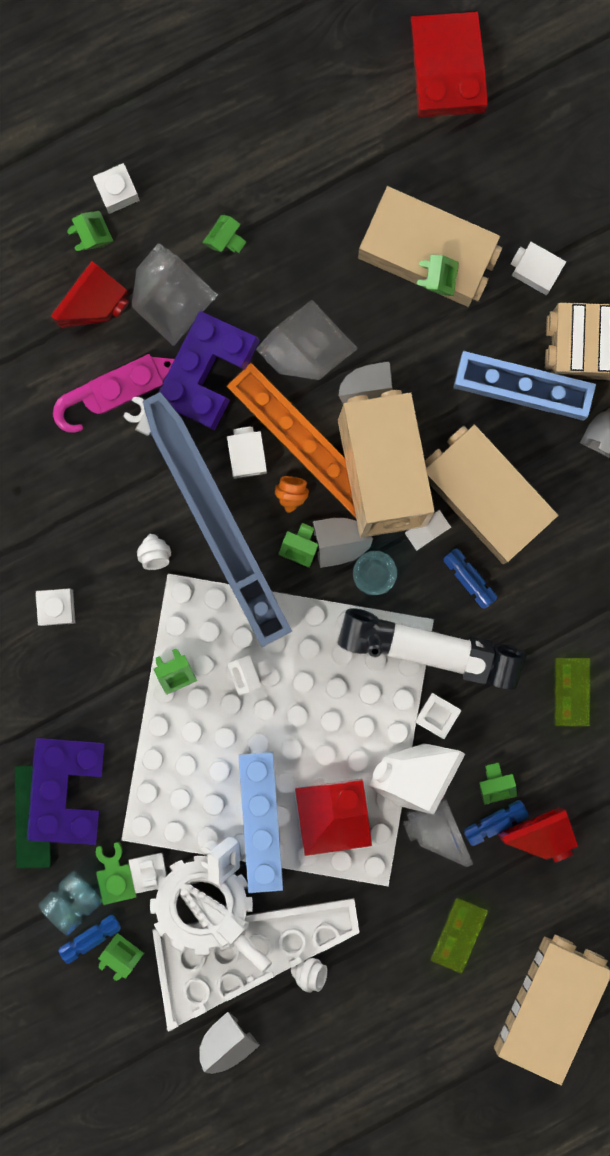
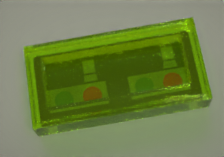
[555,658,590,726]
[430,897,488,974]

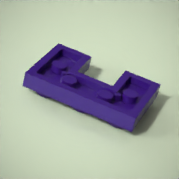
[158,310,260,431]
[27,738,104,845]

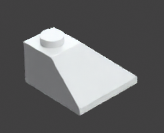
[368,743,465,815]

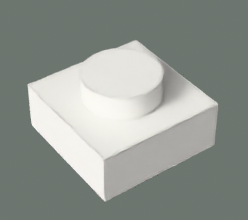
[415,693,461,739]

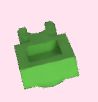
[96,842,137,905]

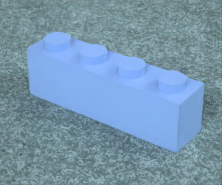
[453,351,596,421]
[239,752,283,893]

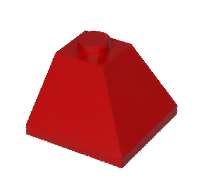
[51,261,129,328]
[295,778,372,856]
[498,807,578,862]

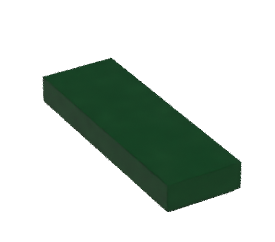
[15,765,51,868]

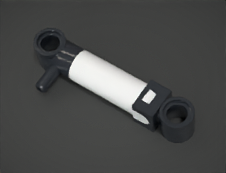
[337,608,527,690]

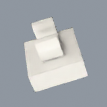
[123,397,150,436]
[227,655,271,695]
[201,836,240,885]
[128,853,167,893]

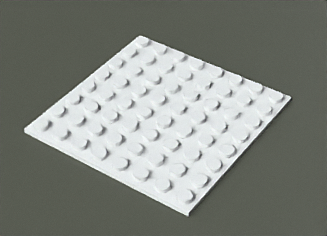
[122,574,434,886]

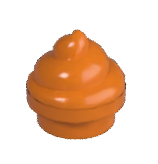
[275,476,309,513]

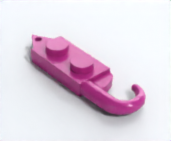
[53,354,175,433]

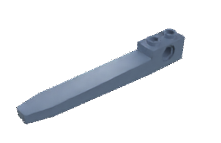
[142,392,292,647]

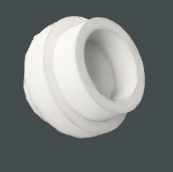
[137,534,171,570]
[291,958,327,993]

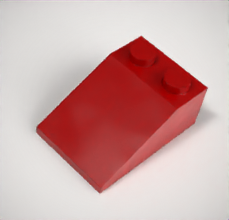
[411,12,488,118]

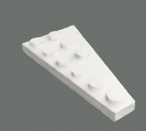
[152,898,359,1032]

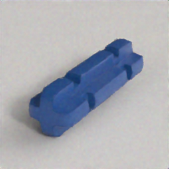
[443,548,497,609]
[464,800,528,846]
[58,915,121,964]

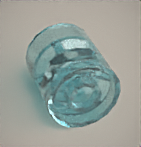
[352,551,397,596]
[38,871,103,936]

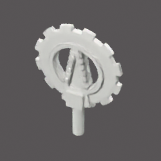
[150,856,272,972]

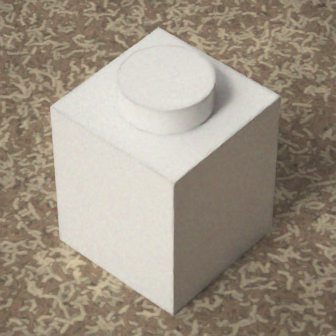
[93,163,140,214]
[511,242,566,295]
[227,427,267,479]
[36,589,75,626]

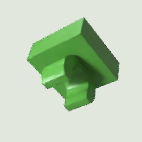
[67,211,113,251]
[202,215,246,253]
[416,255,459,296]
[278,523,319,568]
[153,649,197,695]
[480,763,517,805]
[98,933,144,981]

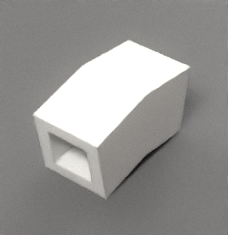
[405,510,451,551]

